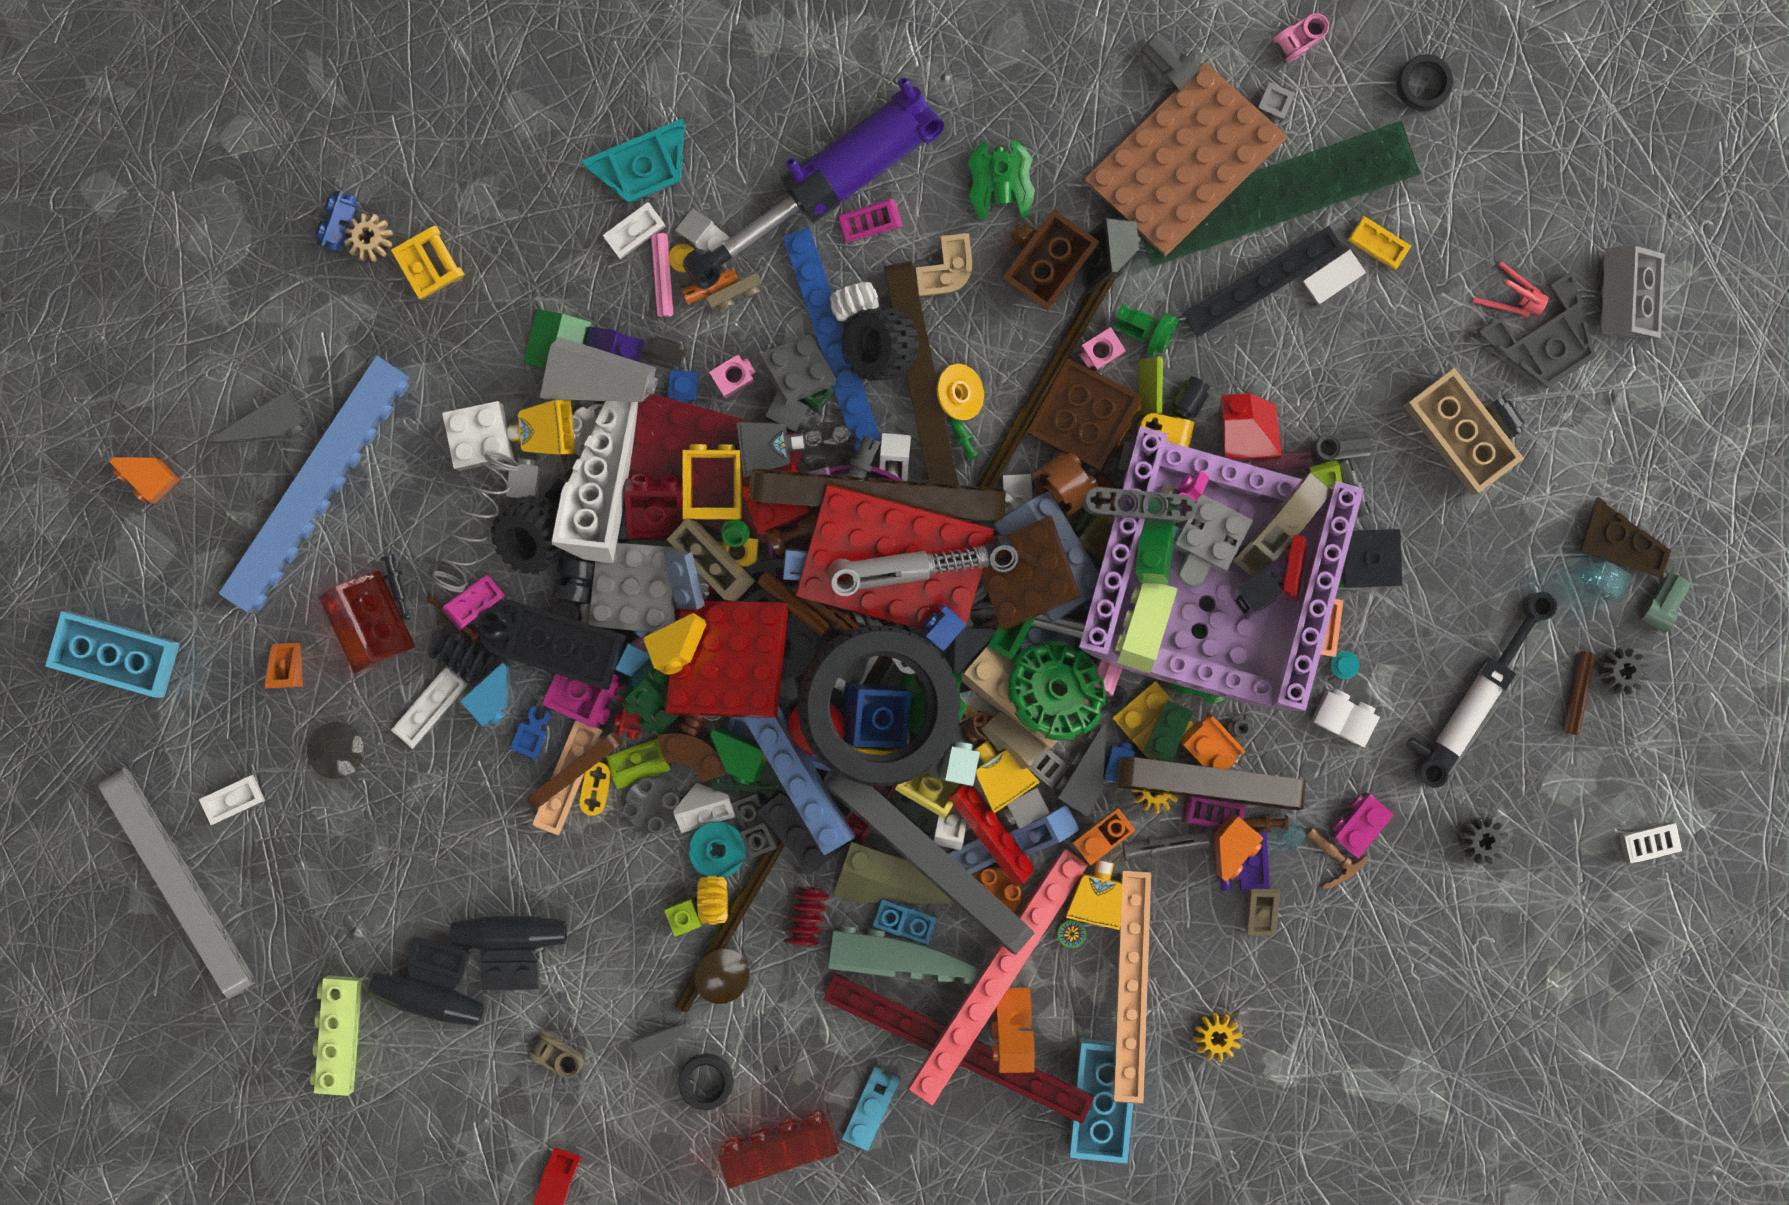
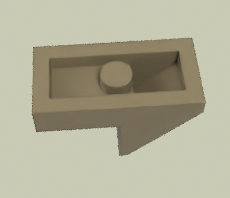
[1246,889,1280,936]

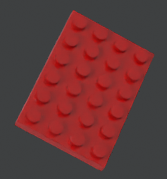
[795,483,994,630]

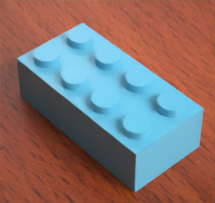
[45,611,180,698]
[1068,1038,1133,1163]

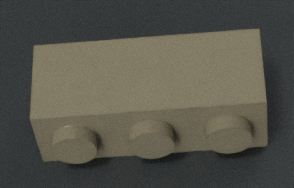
[667,519,755,601]

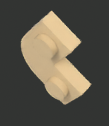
[916,233,972,297]

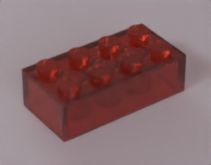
[718,1109,840,1189]

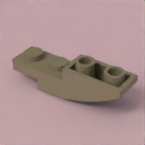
[1233,471,1332,577]

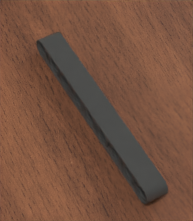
[824,772,1035,955]

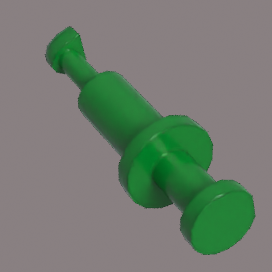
[949,417,979,461]

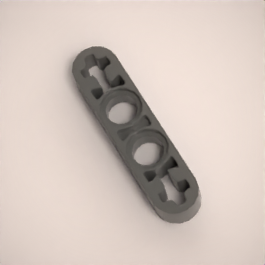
[1082,487,1196,523]

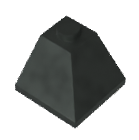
[1082,218,1140,294]

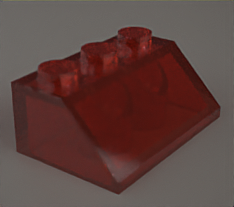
[318,570,416,674]

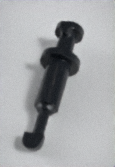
[381,554,410,620]

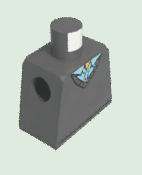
[737,421,805,477]

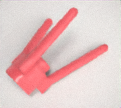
[1472,262,1549,318]

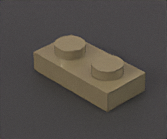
[706,273,764,312]

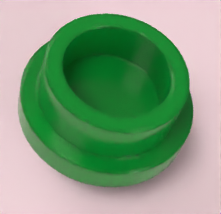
[721,519,750,547]

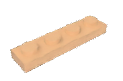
[532,720,603,836]

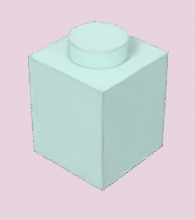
[940,741,980,786]

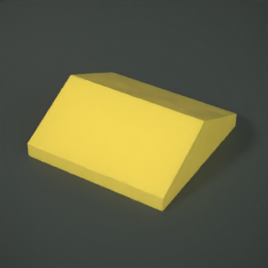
[895,773,960,819]

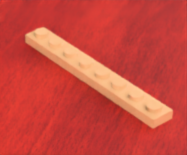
[1113,871,1151,1104]

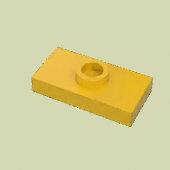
[1347,216,1411,271]

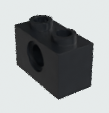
[1231,569,1283,620]

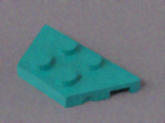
[582,118,685,204]

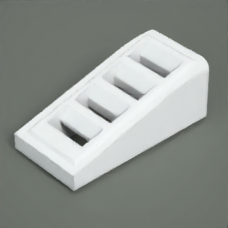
[1619,823,1682,864]

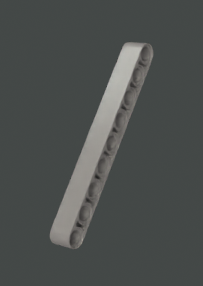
[98,767,255,999]

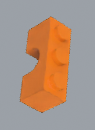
[991,988,1035,1073]

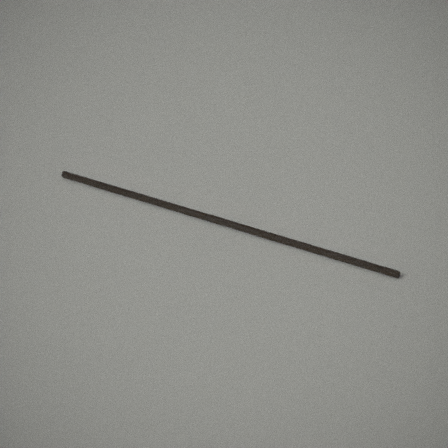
[675,233,1141,1012]

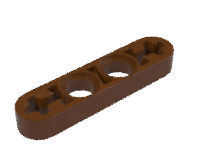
[526,731,623,811]

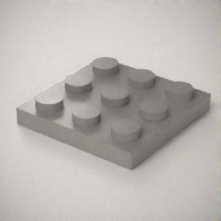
[589,543,677,632]

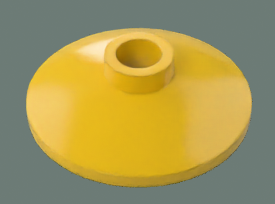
[937,364,984,421]

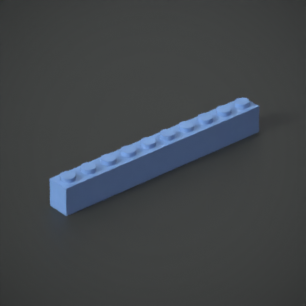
[218,356,410,613]

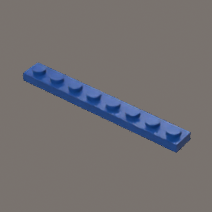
[783,227,882,451]

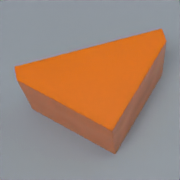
[265,643,303,688]

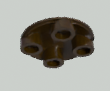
[694,947,750,1004]

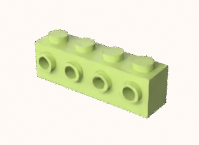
[310,975,363,1096]

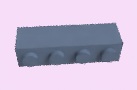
[992,491,1099,623]

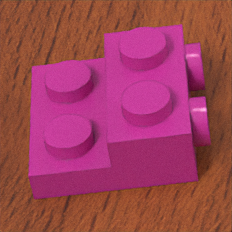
[542,673,622,728]

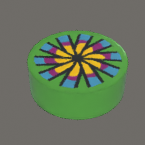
[1057,919,1086,948]

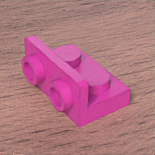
[1331,793,1394,859]

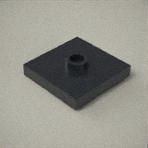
[1343,529,1403,588]

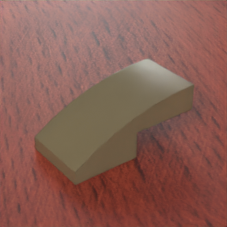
[981,711,1045,770]

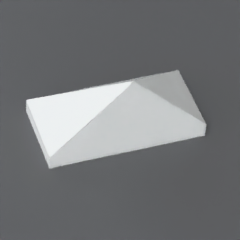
[673,783,736,833]

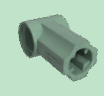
[1639,572,1692,633]

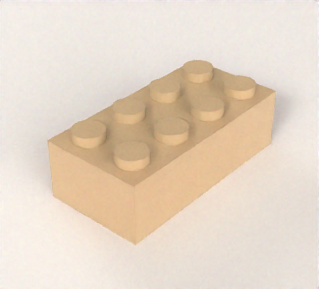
[1403,368,1524,495]

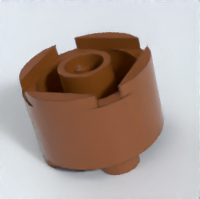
[1031,452,1098,519]

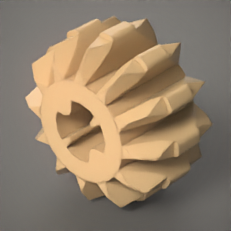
[344,213,393,262]

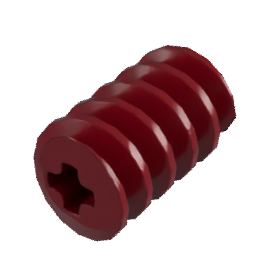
[783,885,830,947]

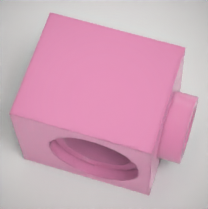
[1079,327,1126,372]
[709,355,755,399]

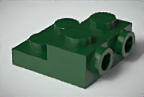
[616,658,679,735]

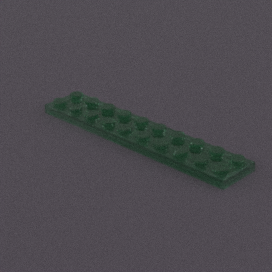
[1141,120,1421,268]

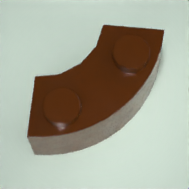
[658,732,729,782]

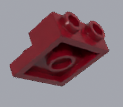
[625,474,684,539]

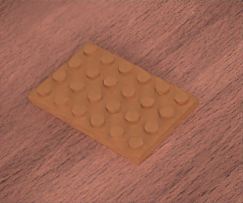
[1084,62,1286,257]

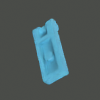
[842,1066,900,1151]

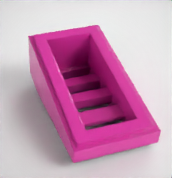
[838,199,903,243]

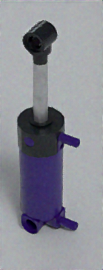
[683,78,944,289]

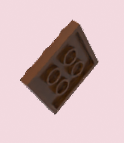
[1027,358,1143,472]
[981,516,1081,630]

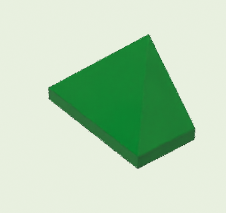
[988,617,1036,660]

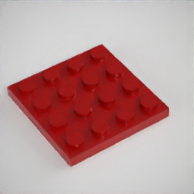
[665,601,788,718]

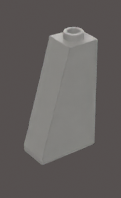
[540,337,658,402]

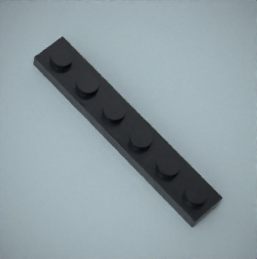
[1183,225,1344,338]

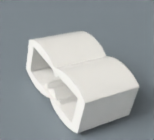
[1311,689,1380,748]

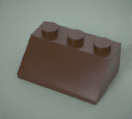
[1002,209,1100,311]

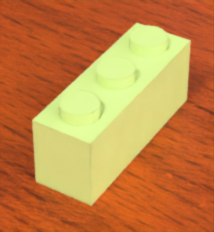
[1115,583,1177,674]

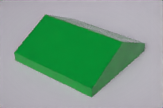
[523,309,592,369]

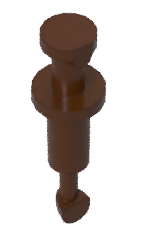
[427,594,480,643]
[1243,814,1289,833]

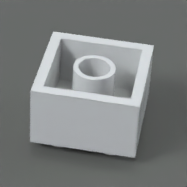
[442,401,514,471]

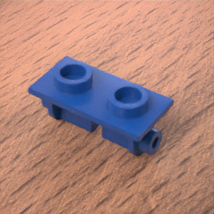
[315,191,357,252]

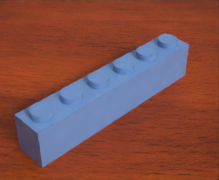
[743,706,856,856]

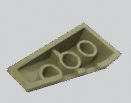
[834,840,951,904]

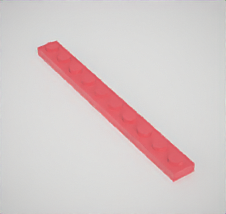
[906,849,1088,1105]

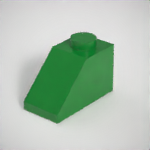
[710,727,767,785]

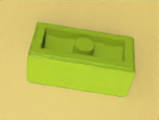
[1138,357,1163,416]
[606,738,671,789]

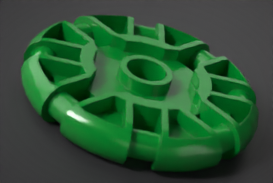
[1007,640,1106,741]

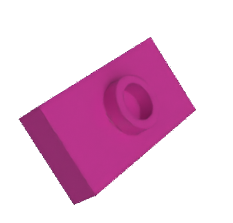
[442,574,505,631]

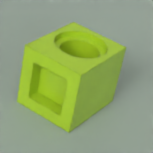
[664,897,704,937]

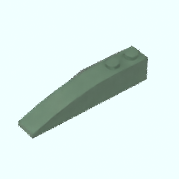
[828,925,984,984]

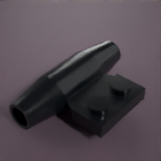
[450,916,567,990]
[368,936,485,1026]

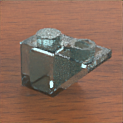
[1582,561,1631,602]

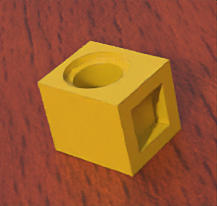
[718,538,760,567]

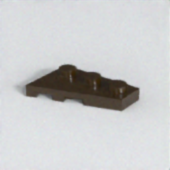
[1579,497,1671,578]

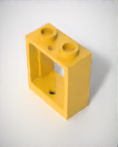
[683,444,742,519]

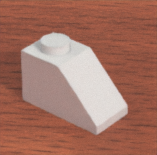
[879,433,911,481]

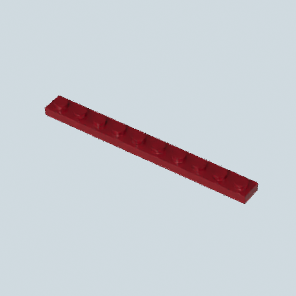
[823,973,1095,1124]

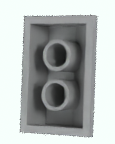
[1600,246,1665,338]

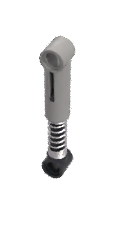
[827,535,1018,596]

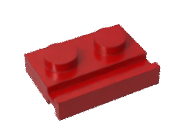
[1281,535,1308,601]

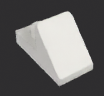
[675,208,730,251]
[934,806,967,850]

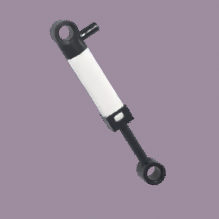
[1406,592,1557,788]

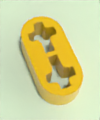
[580,762,612,816]

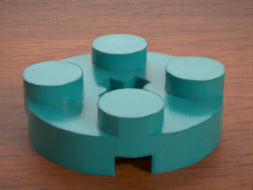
[689,821,746,878]

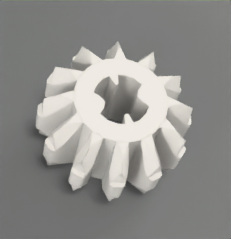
[830,282,879,322]

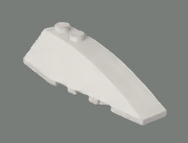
[552,401,638,563]

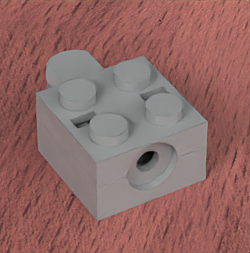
[1173,494,1253,588]

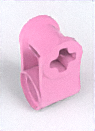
[1273,13,1329,63]

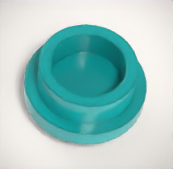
[1330,651,1359,679]

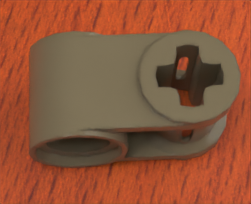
[527,1030,584,1078]

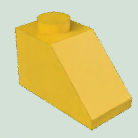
[643,613,706,675]

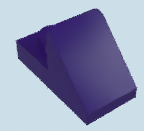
[585,326,645,362]

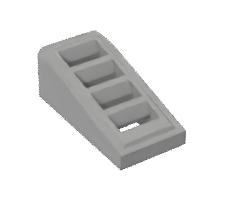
[1028,750,1070,788]

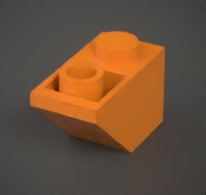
[109,457,180,503]
[1071,808,1136,865]
[1214,813,1264,882]

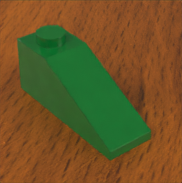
[1135,499,1178,585]

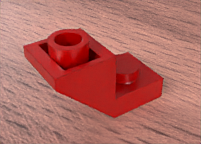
[533,1147,581,1205]

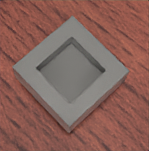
[1257,82,1295,121]

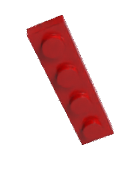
[949,783,1035,887]

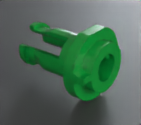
[1112,303,1179,357]

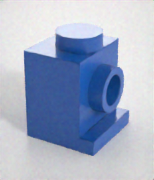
[922,601,966,651]
[1103,741,1135,782]

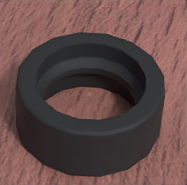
[1396,54,1454,112]
[678,1053,734,1111]

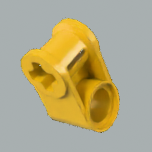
[1137,413,1194,448]

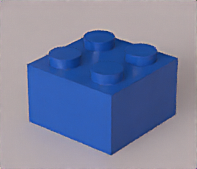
[843,684,912,748]

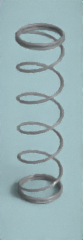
[430,450,520,593]

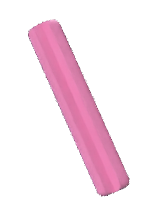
[651,233,674,317]

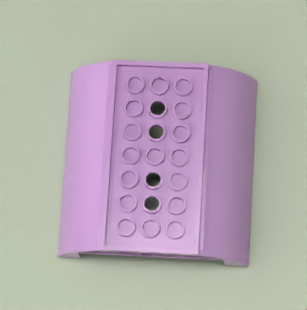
[1079,426,1364,711]

